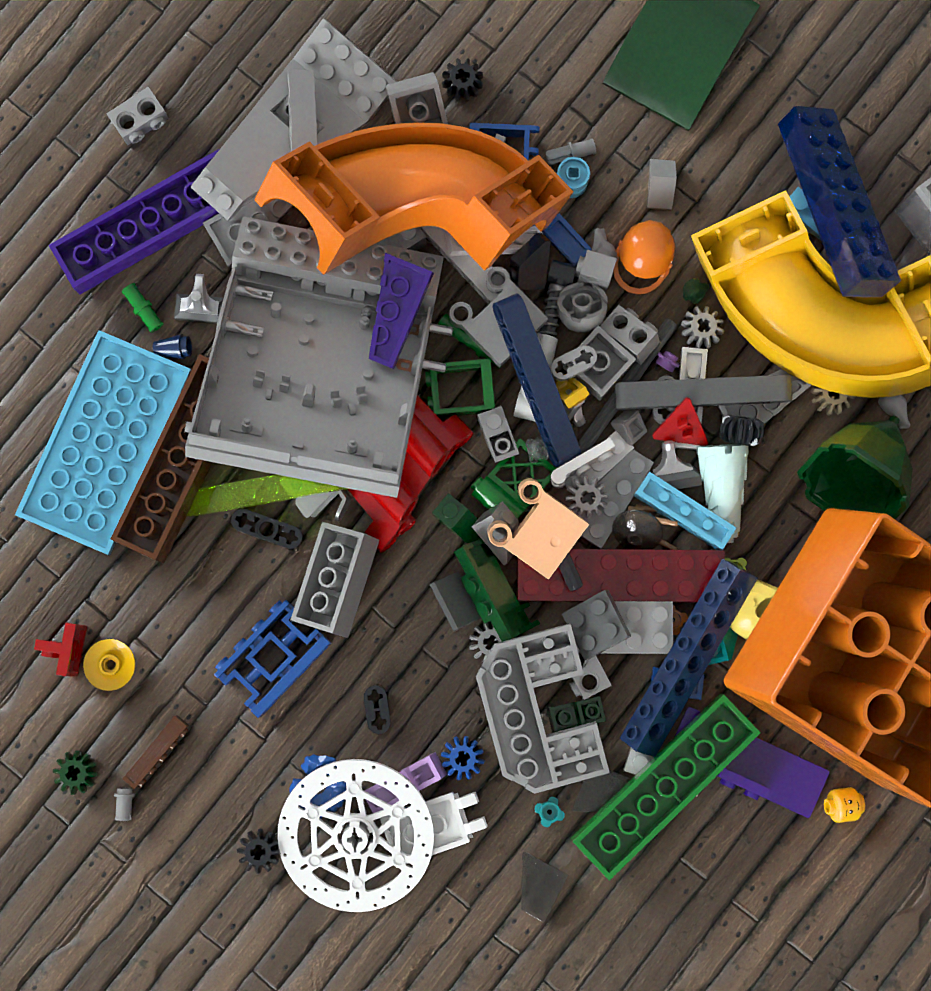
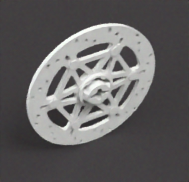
[278,759,434,912]

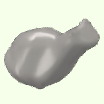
[591,228,619,262]
[878,395,910,429]

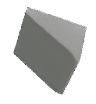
[611,410,647,445]

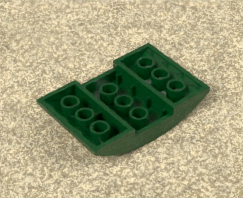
[602,0,760,131]

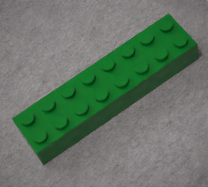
[570,694,761,881]

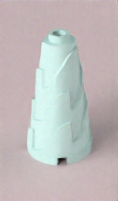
[696,444,749,543]

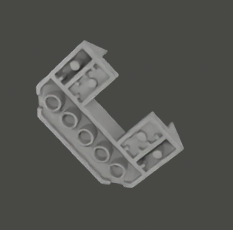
[476,623,610,794]

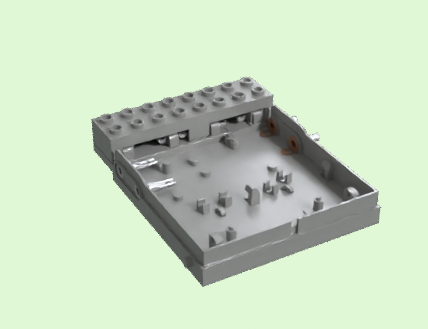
[185,216,453,498]

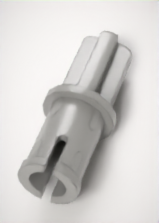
[546,138,596,165]

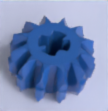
[441,736,484,780]

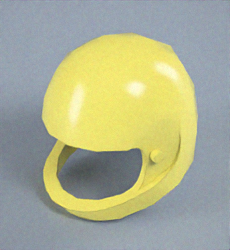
[730,579,778,639]

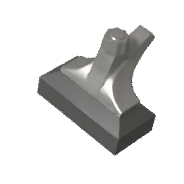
[174,274,224,324]
[646,440,702,489]

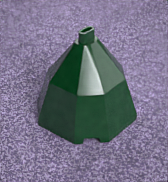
[797,415,913,519]

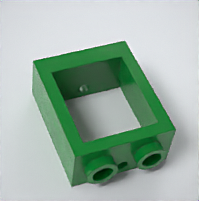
[425,359,495,418]

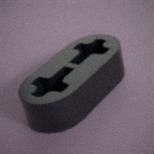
[364,685,391,734]

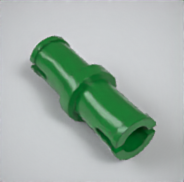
[121,283,164,333]

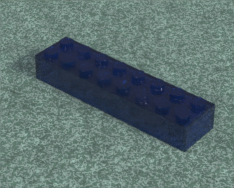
[778,106,901,297]

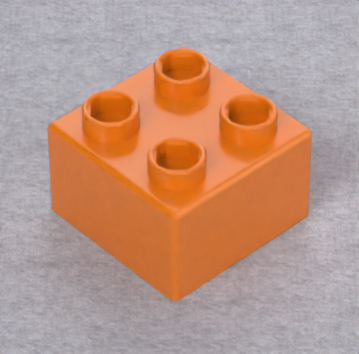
[724,508,931,808]

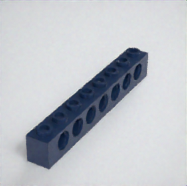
[620,558,758,757]

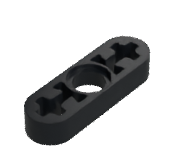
[231,509,303,549]

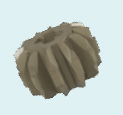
[811,387,855,416]

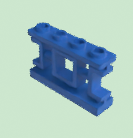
[214,600,332,718]

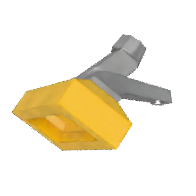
[555,374,590,427]

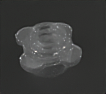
[526,436,549,463]

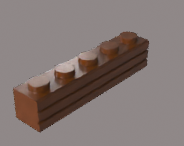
[122,715,189,789]

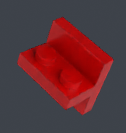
[34,623,87,676]

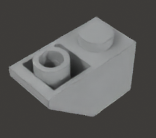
[477,406,519,463]

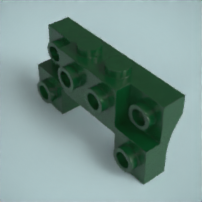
[454,539,540,642]

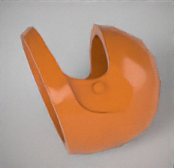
[613,220,676,295]

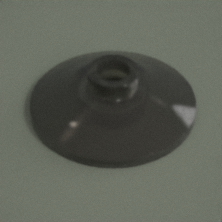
[612,510,663,550]

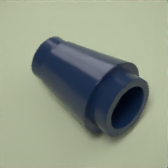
[153,334,192,359]

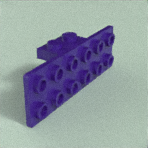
[674,707,829,818]

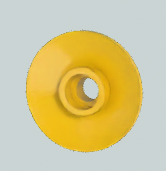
[83,639,135,691]

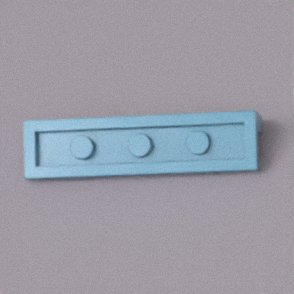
[634,471,736,550]

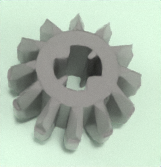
[681,306,724,349]
[565,475,609,519]
[469,622,502,662]

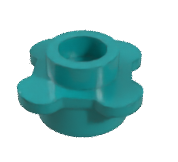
[535,797,565,827]

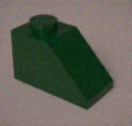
[432,493,480,544]

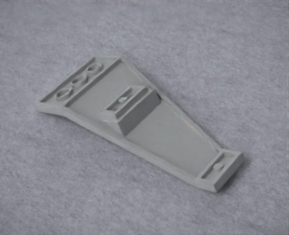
[191,18,397,221]

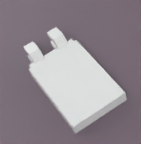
[380,791,488,868]

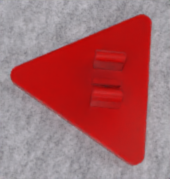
[652,397,708,446]

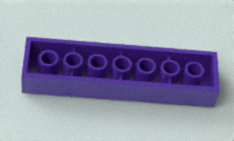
[49,149,220,294]

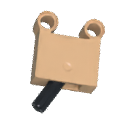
[487,478,589,591]

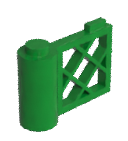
[471,439,556,519]

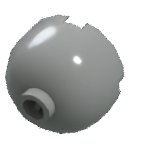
[557,282,607,333]

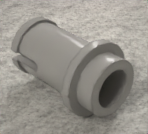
[114,787,135,821]

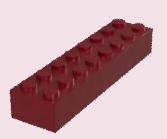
[517,549,725,603]

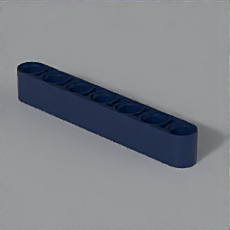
[492,293,581,468]

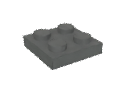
[562,590,631,660]

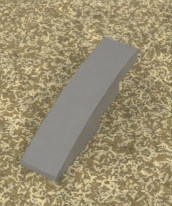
[287,69,317,151]

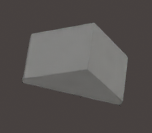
[647,159,677,210]

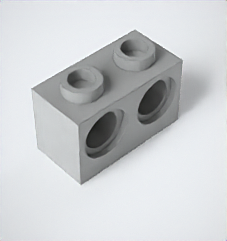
[106,87,169,146]
[574,250,617,294]
[600,305,660,365]
[569,644,612,700]

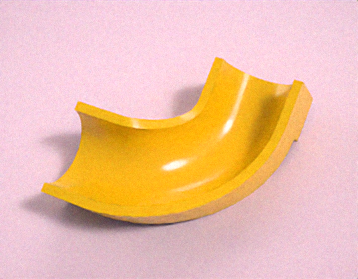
[691,190,931,398]

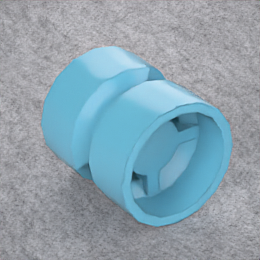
[557,157,590,198]

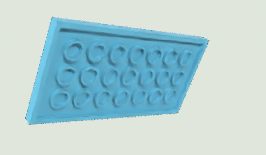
[15,330,191,555]

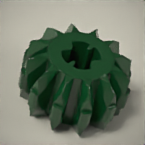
[53,750,99,795]

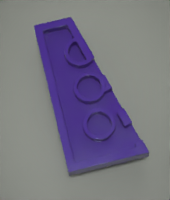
[369,253,434,369]

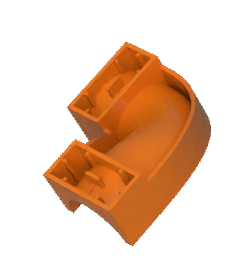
[254,123,574,275]

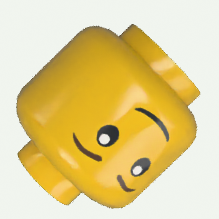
[824,787,865,823]

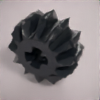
[442,58,483,102]
[720,415,764,446]
[237,828,281,874]

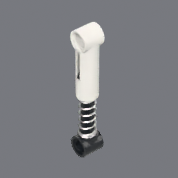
[513,259,577,422]

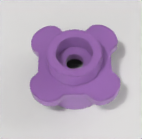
[656,350,680,372]

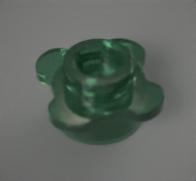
[683,278,709,304]

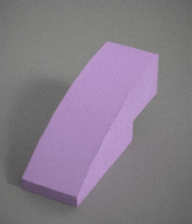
[365,752,448,813]

